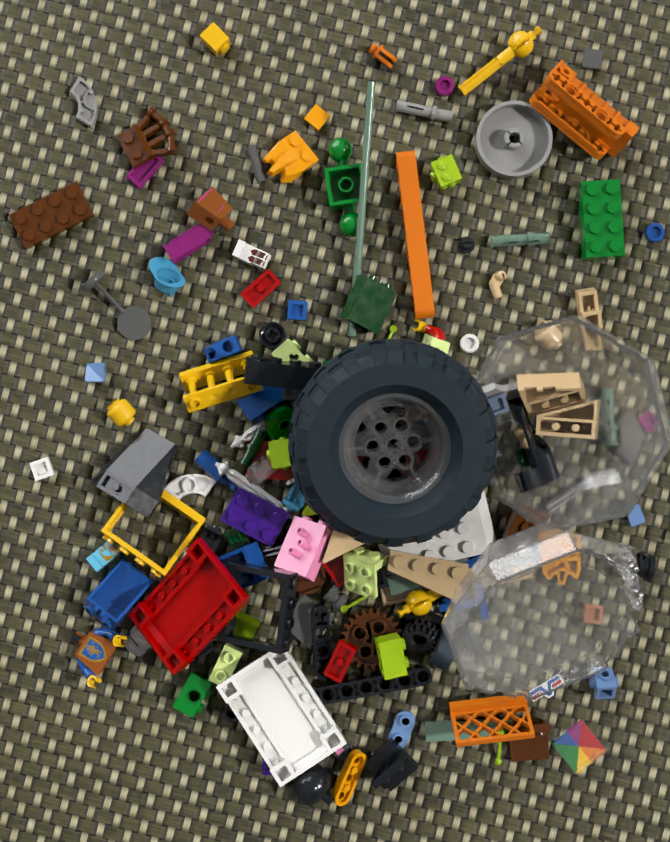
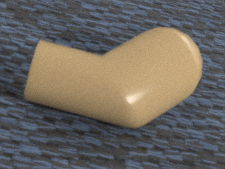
[489,271,506,300]

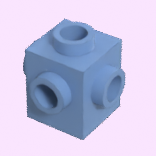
[589,667,618,700]

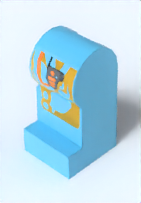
[86,542,121,572]

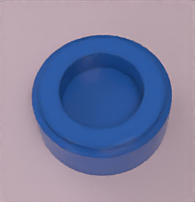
[644,223,665,243]

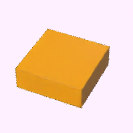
[304,104,330,132]

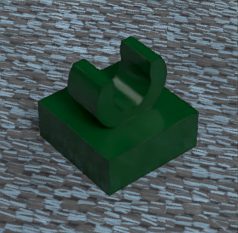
[223,528,250,551]

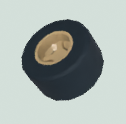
[428,631,459,670]

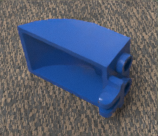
[83,558,153,631]

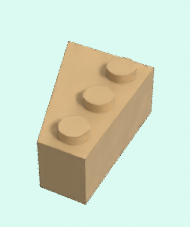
[516,372,587,417]

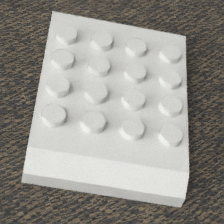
[378,491,498,575]
[216,651,347,787]

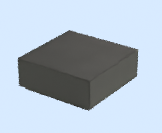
[581,48,603,71]

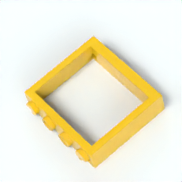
[101,490,206,578]

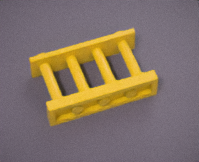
[179,350,263,413]

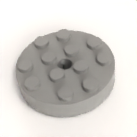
[475,100,553,180]

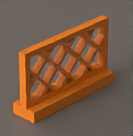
[449,693,535,747]

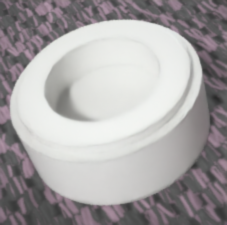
[460,334,479,353]

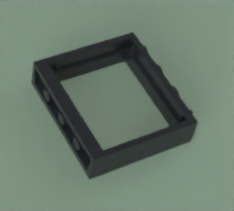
[217,561,299,654]

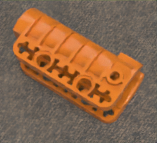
[529,59,640,159]

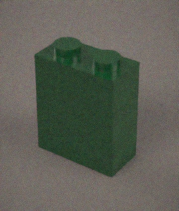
[339,274,397,334]

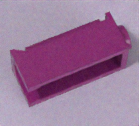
[162,224,214,264]

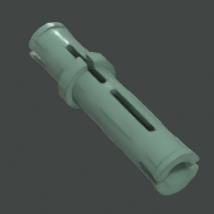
[491,232,549,248]

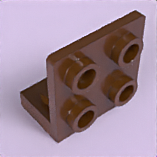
[507,719,550,762]

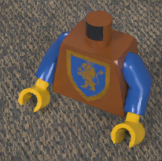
[71,628,127,689]

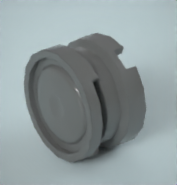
[123,626,151,656]

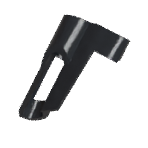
[508,397,560,493]

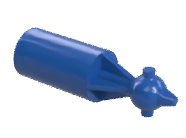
[194,449,238,493]

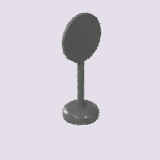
[82,270,152,340]

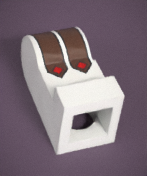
[232,239,271,270]

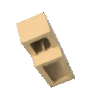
[574,287,605,350]

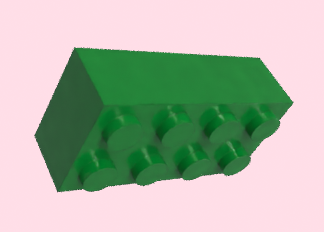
[577,179,625,261]

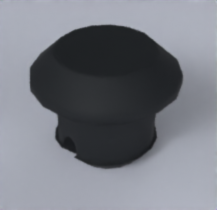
[458,237,475,254]

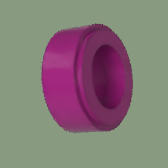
[435,76,454,97]

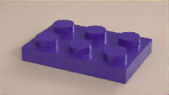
[220,486,290,547]

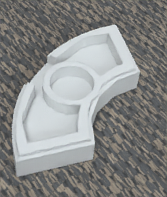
[164,474,216,500]

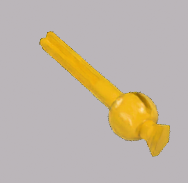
[458,26,542,96]
[396,562,488,618]

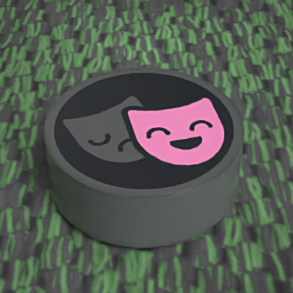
[333,739,352,759]

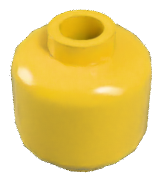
[107,398,136,427]

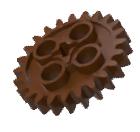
[341,607,402,671]

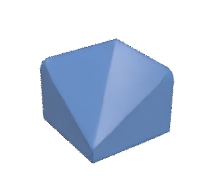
[85,363,106,383]
[626,504,645,527]

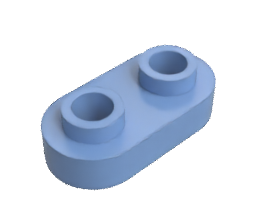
[388,710,415,748]

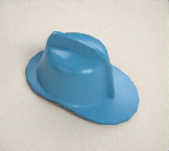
[149,257,186,297]

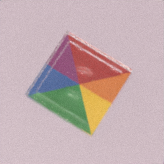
[552,719,607,775]

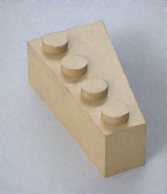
[387,549,469,604]

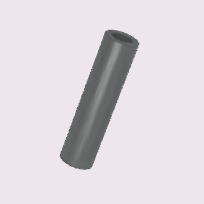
[246,145,266,184]

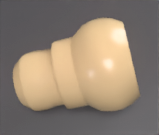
[514,425,532,450]

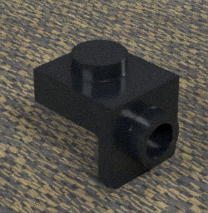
[201,524,224,553]

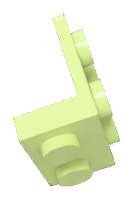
[343,546,388,599]

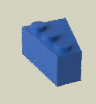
[237,386,290,423]

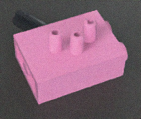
[262,516,333,582]

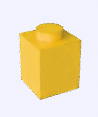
[200,22,231,57]

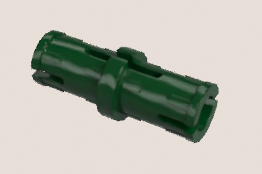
[239,428,267,468]

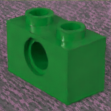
[172,670,214,718]

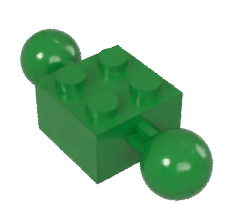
[324,138,368,237]

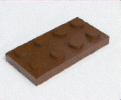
[9,181,95,250]

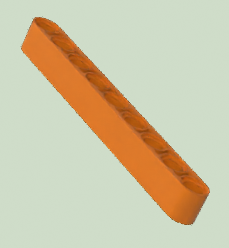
[395,150,435,320]

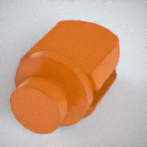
[368,43,397,69]

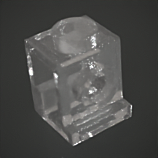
[245,456,277,486]

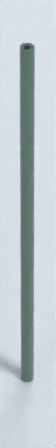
[349,81,376,336]

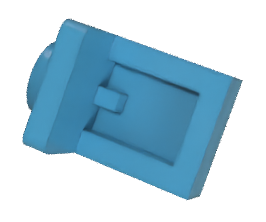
[282,482,306,512]

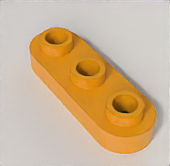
[331,749,367,806]

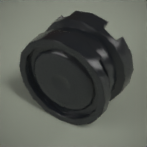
[259,322,286,350]
[632,552,656,581]

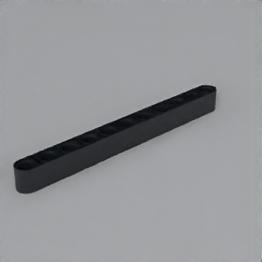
[223,665,432,722]

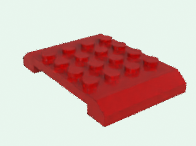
[128,537,249,675]

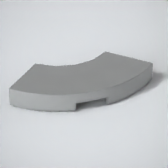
[69,76,98,129]
[482,382,521,401]

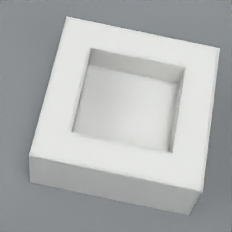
[29,457,55,481]

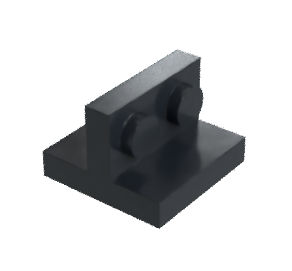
[365,737,419,791]

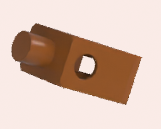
[186,186,235,232]

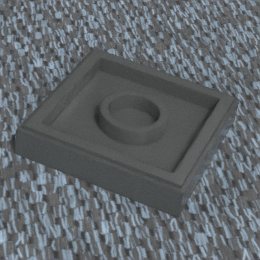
[291,594,334,648]

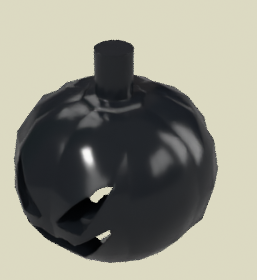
[291,763,334,806]

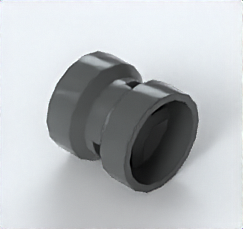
[322,584,349,611]

